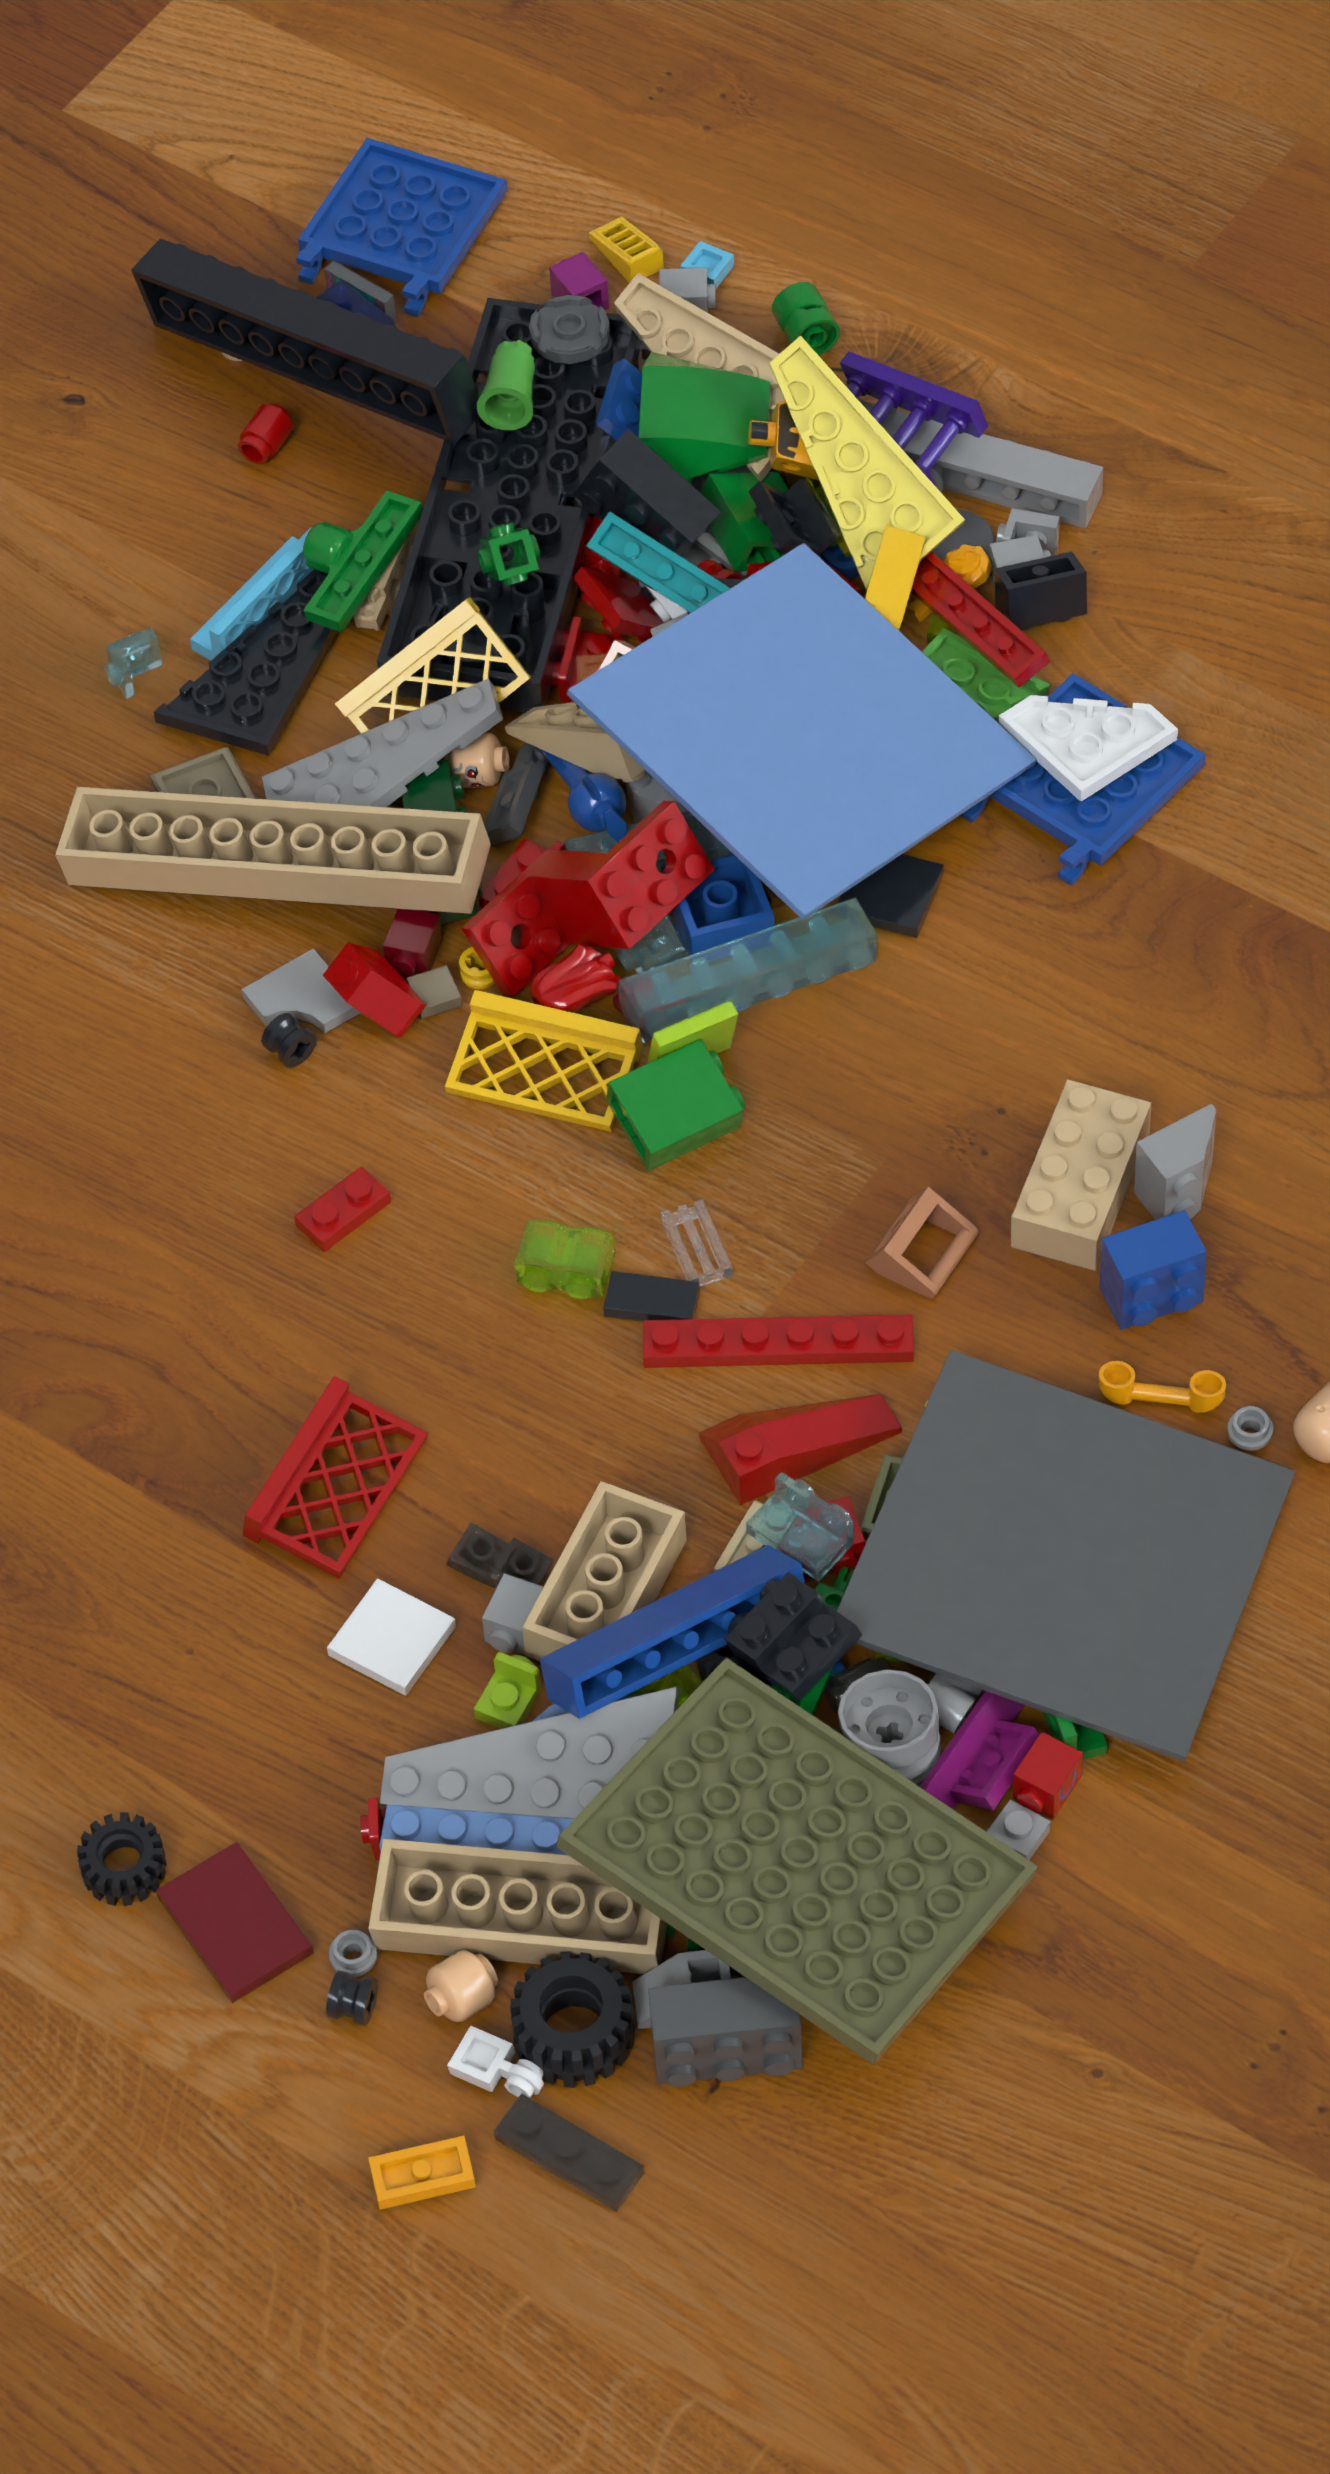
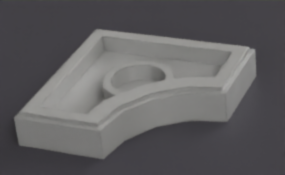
[241,948,361,1033]

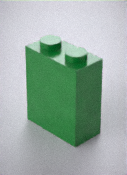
[701,472,789,572]
[606,1039,745,1171]

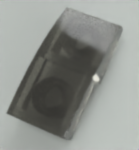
[446,1523,553,1588]

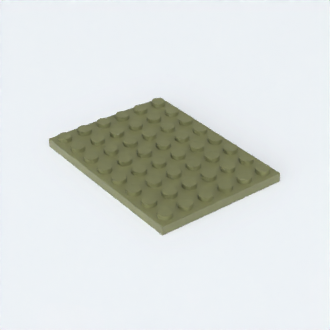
[556,1658,1038,2065]

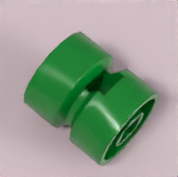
[772,282,840,356]

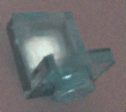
[104,627,162,698]
[616,915,689,978]

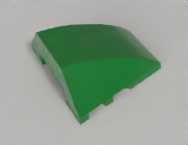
[639,352,771,483]

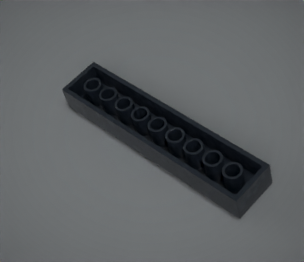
[131,238,480,444]

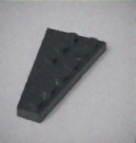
[154,569,338,756]

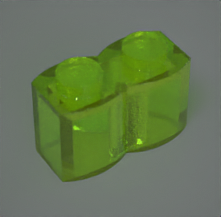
[514,1220,616,1299]

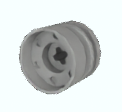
[838,1669,941,1787]

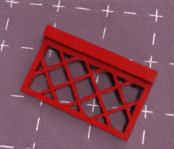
[242,1376,428,1579]

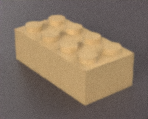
[1011,1079,1152,1271]
[522,1481,687,1661]

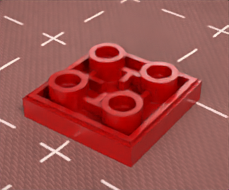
[573,567,664,643]

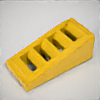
[589,216,664,283]

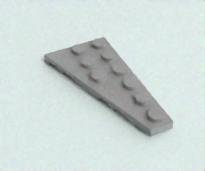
[262,679,503,807]
[380,1687,679,1819]

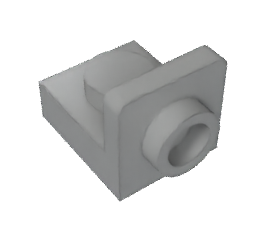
[996,508,1060,555]

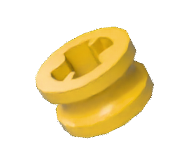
[459,947,495,989]

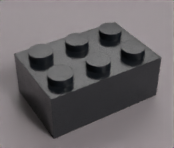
[573,429,721,557]

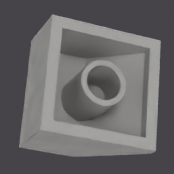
[1134,1104,1216,1220]

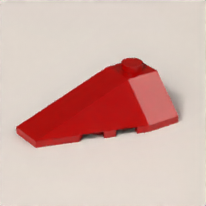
[699,1394,902,1505]

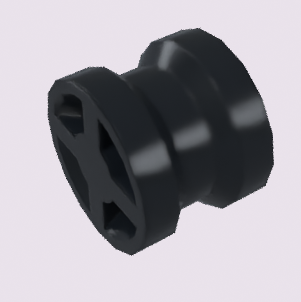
[261,1013,317,1068]
[326,1970,378,2026]

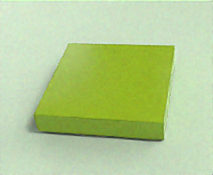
[647,1001,738,1064]

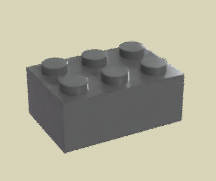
[648,1977,803,2087]

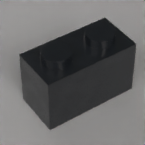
[994,552,1087,630]

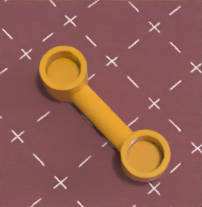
[1098,1361,1226,1413]

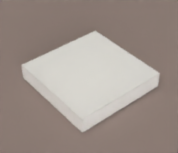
[327,1578,456,1696]

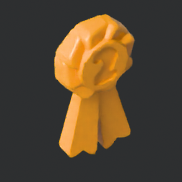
[906,544,992,623]

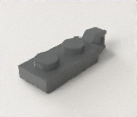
[485,743,548,846]

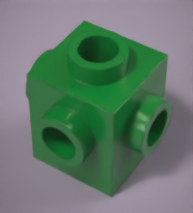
[477,522,540,586]

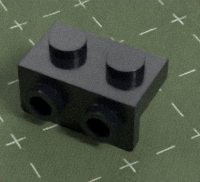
[748,479,838,556]

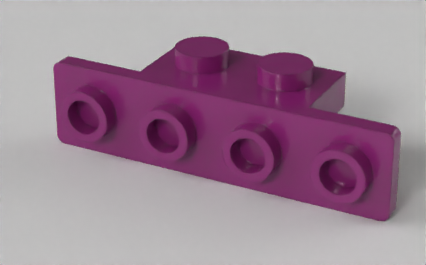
[920,1691,1039,1810]

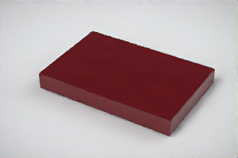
[156,1842,314,2003]

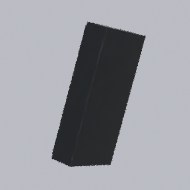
[603,1271,700,1321]

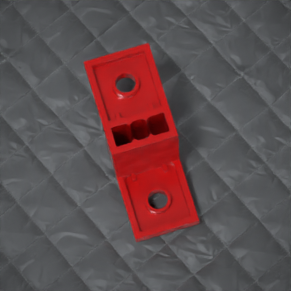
[461,800,715,997]

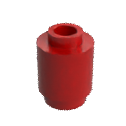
[238,404,293,464]

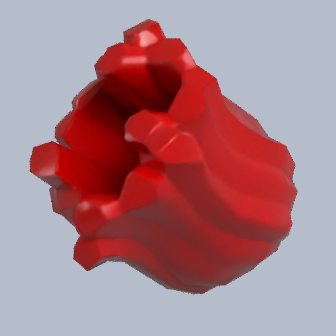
[529,943,622,1013]

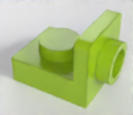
[474,1652,542,1729]

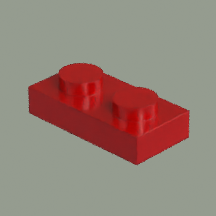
[294,1166,391,1252]

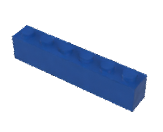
[540,1545,804,1719]

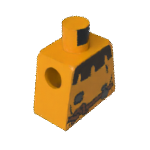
[748,400,819,480]

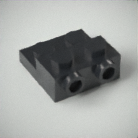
[724,1572,862,1703]

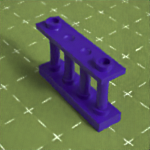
[840,351,988,487]

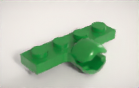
[302,490,423,633]

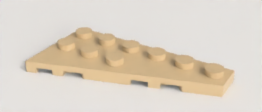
[614,273,784,481]

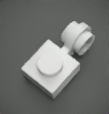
[447,2026,544,2100]

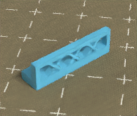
[190,527,314,660]

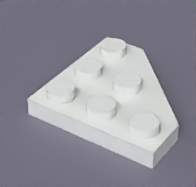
[999,695,1178,801]

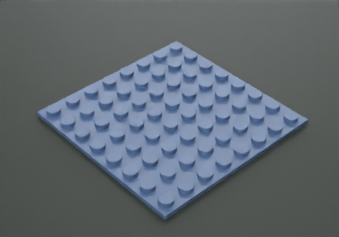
[567,543,1037,920]

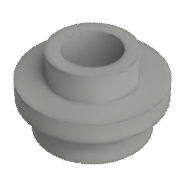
[1227,1406,1273,1451]
[329,1930,377,1977]

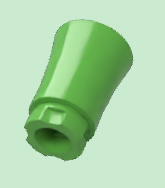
[477,340,535,430]

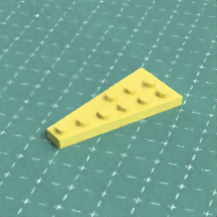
[770,336,965,590]

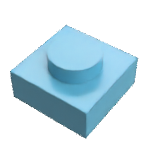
[680,241,734,288]

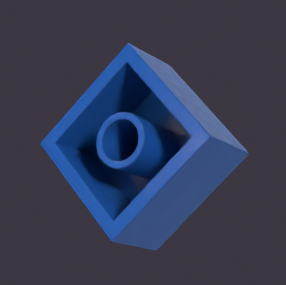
[671,855,775,968]
[1099,1210,1207,1330]

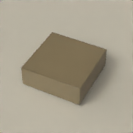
[406,965,462,1019]

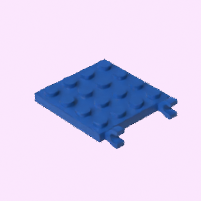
[296,138,507,317]
[960,673,1206,886]

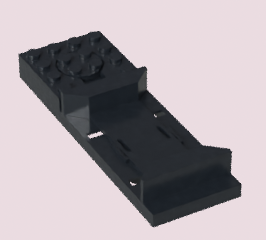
[377,298,642,713]

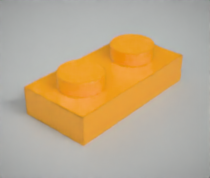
[368,2135,476,2210]

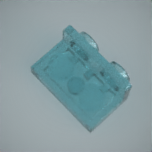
[746,1472,853,1582]

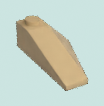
[505,702,646,782]

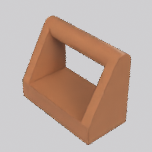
[865,1186,979,1299]

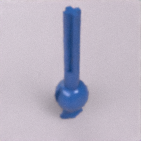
[540,749,627,843]

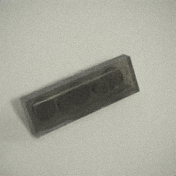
[494,2093,644,2212]

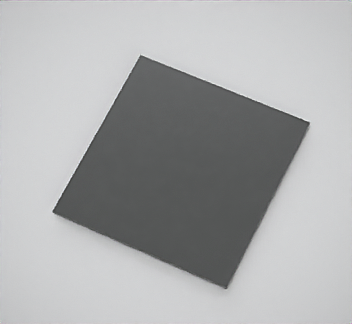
[837,1350,1295,1763]

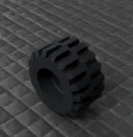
[510,1952,635,2088]

